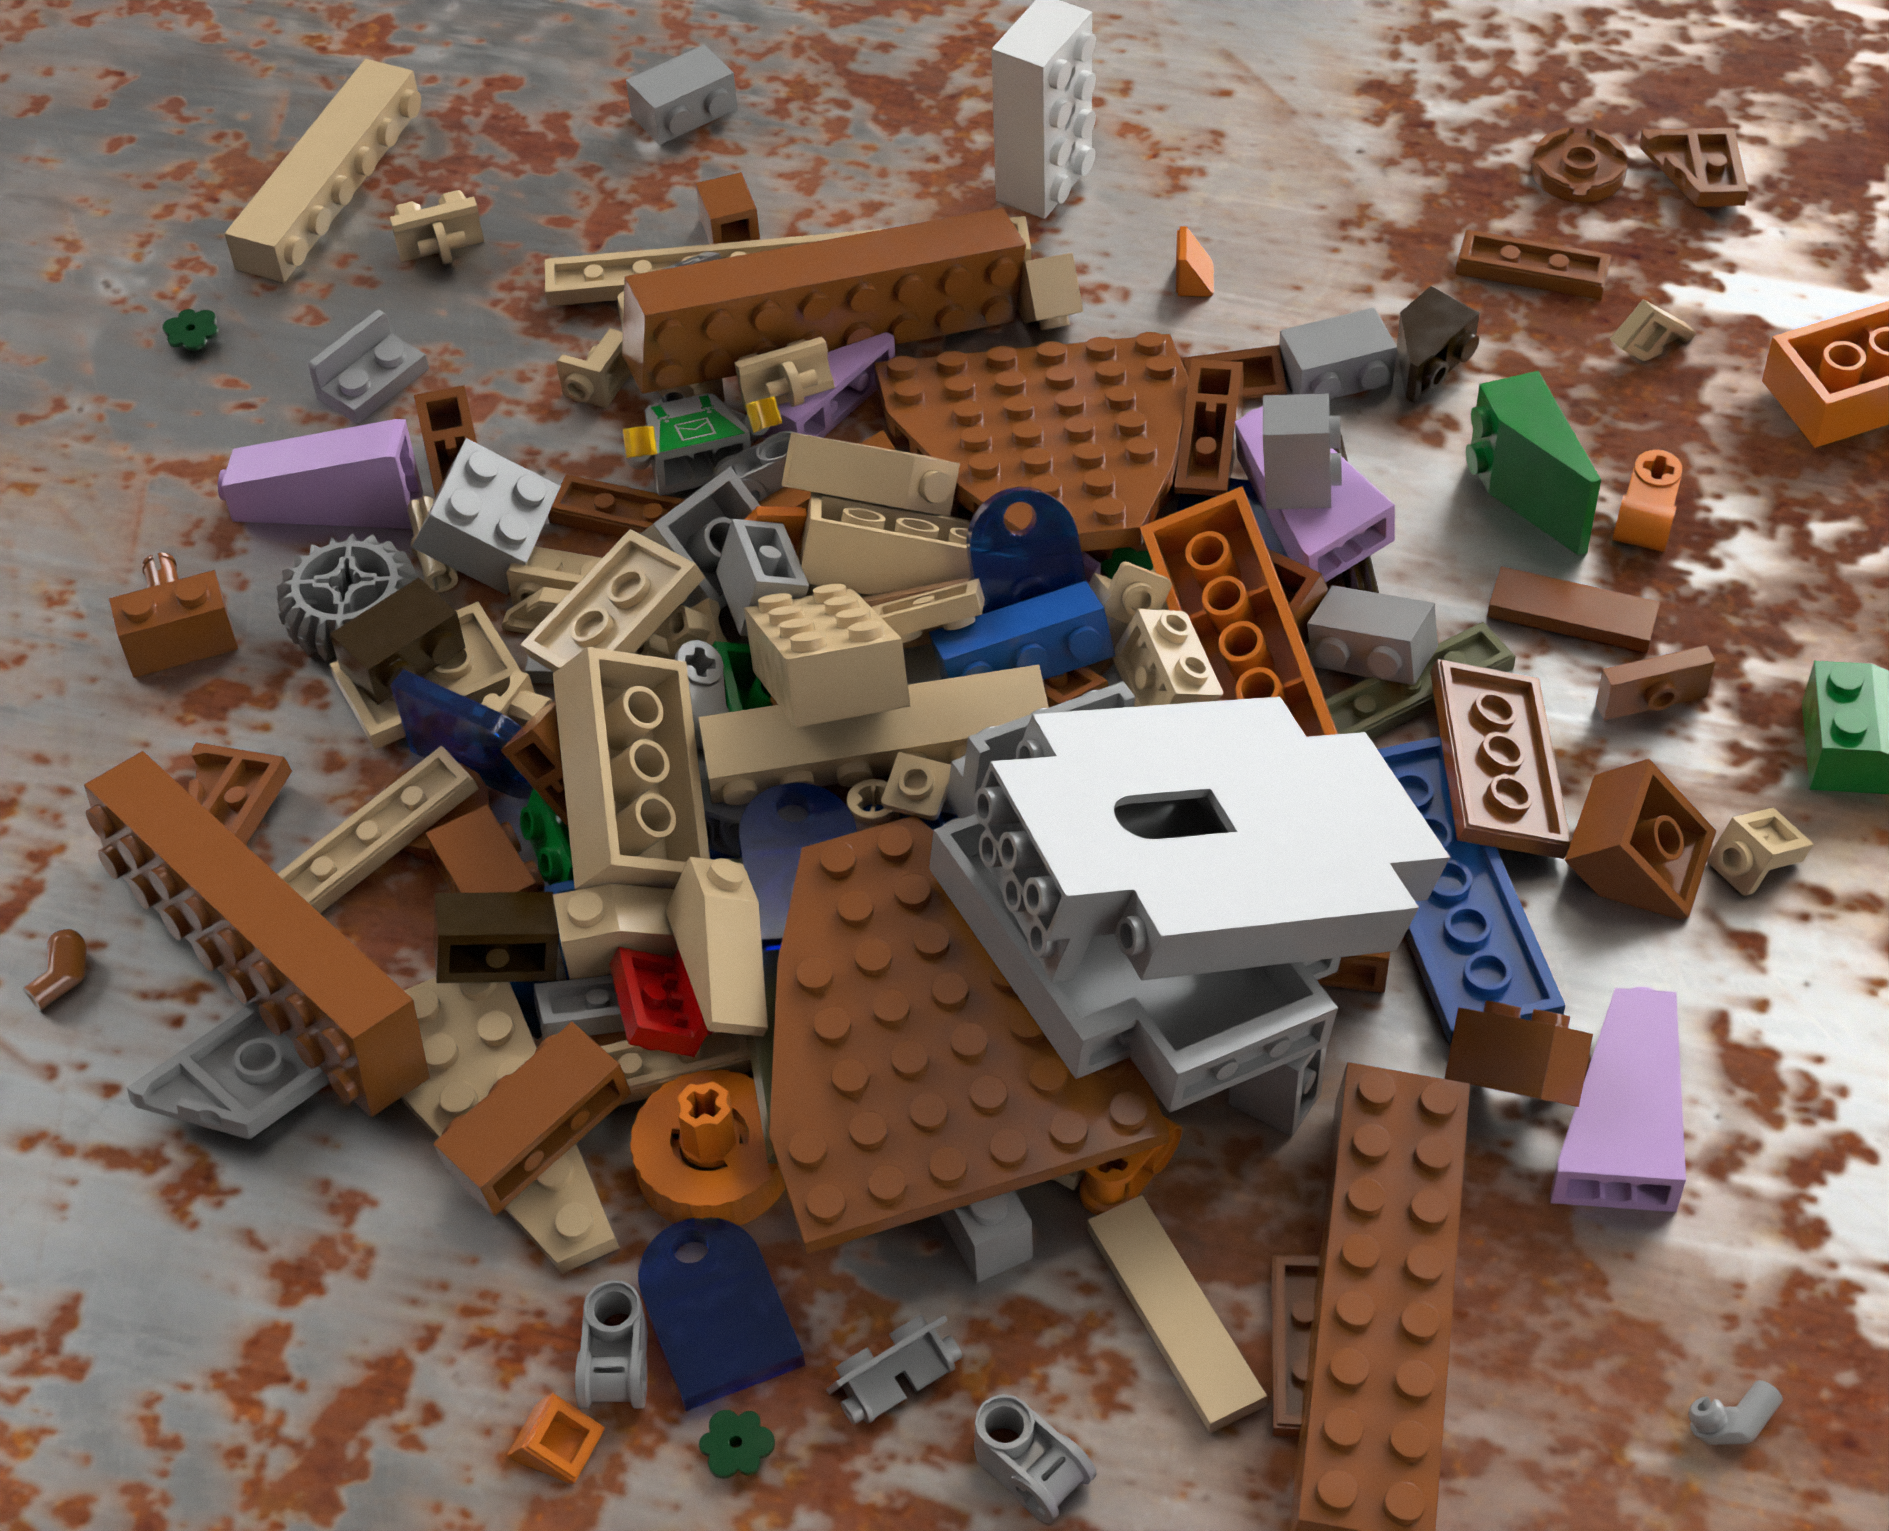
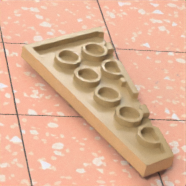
[401,977,620,1274]

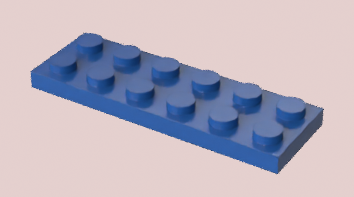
[1377,736,1566,1044]

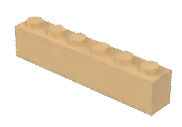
[224,59,421,283]
[698,665,1049,805]

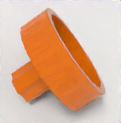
[630,1069,785,1231]

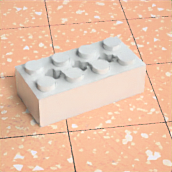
[992,0,1096,219]

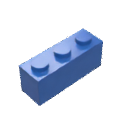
[929,581,1116,680]

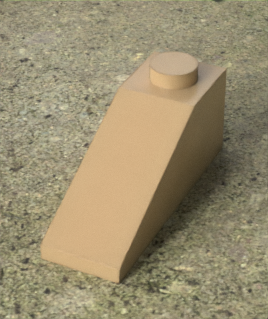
[781,432,960,516]
[665,857,768,1037]
[553,883,678,980]

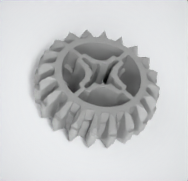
[276,533,419,662]

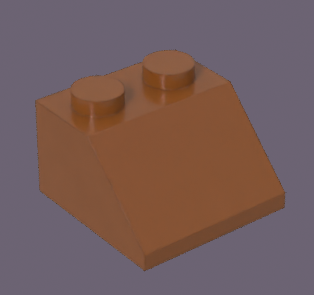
[1564,758,1717,920]

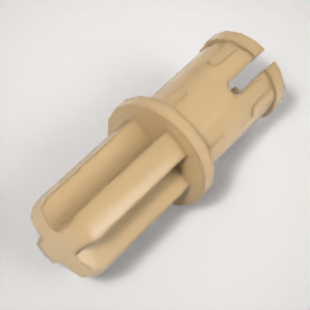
[407,496,458,592]

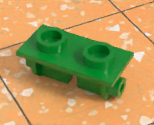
[520,788,574,885]

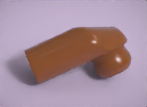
[23,929,87,1011]

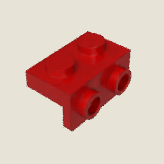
[609,947,714,1057]

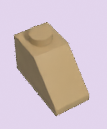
[1017,252,1084,330]

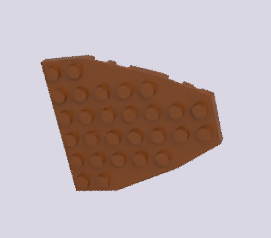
[874,332,1189,557]
[769,815,1169,1254]

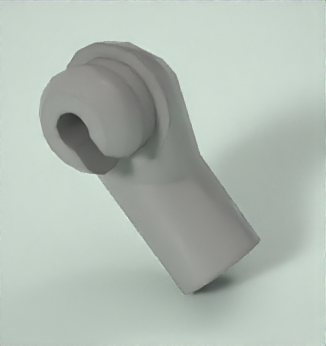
[1688,1380,1783,1445]

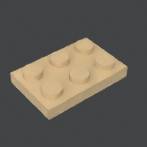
[520,529,705,672]
[330,602,522,750]

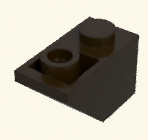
[1397,286,1480,403]

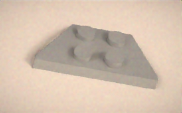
[127,1002,330,1139]

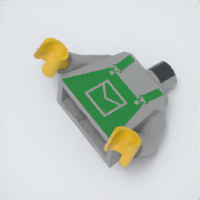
[623,392,782,496]

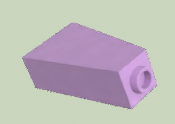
[1235,406,1395,583]
[218,419,423,529]
[1550,987,1686,1212]

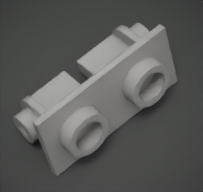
[826,1314,962,1425]

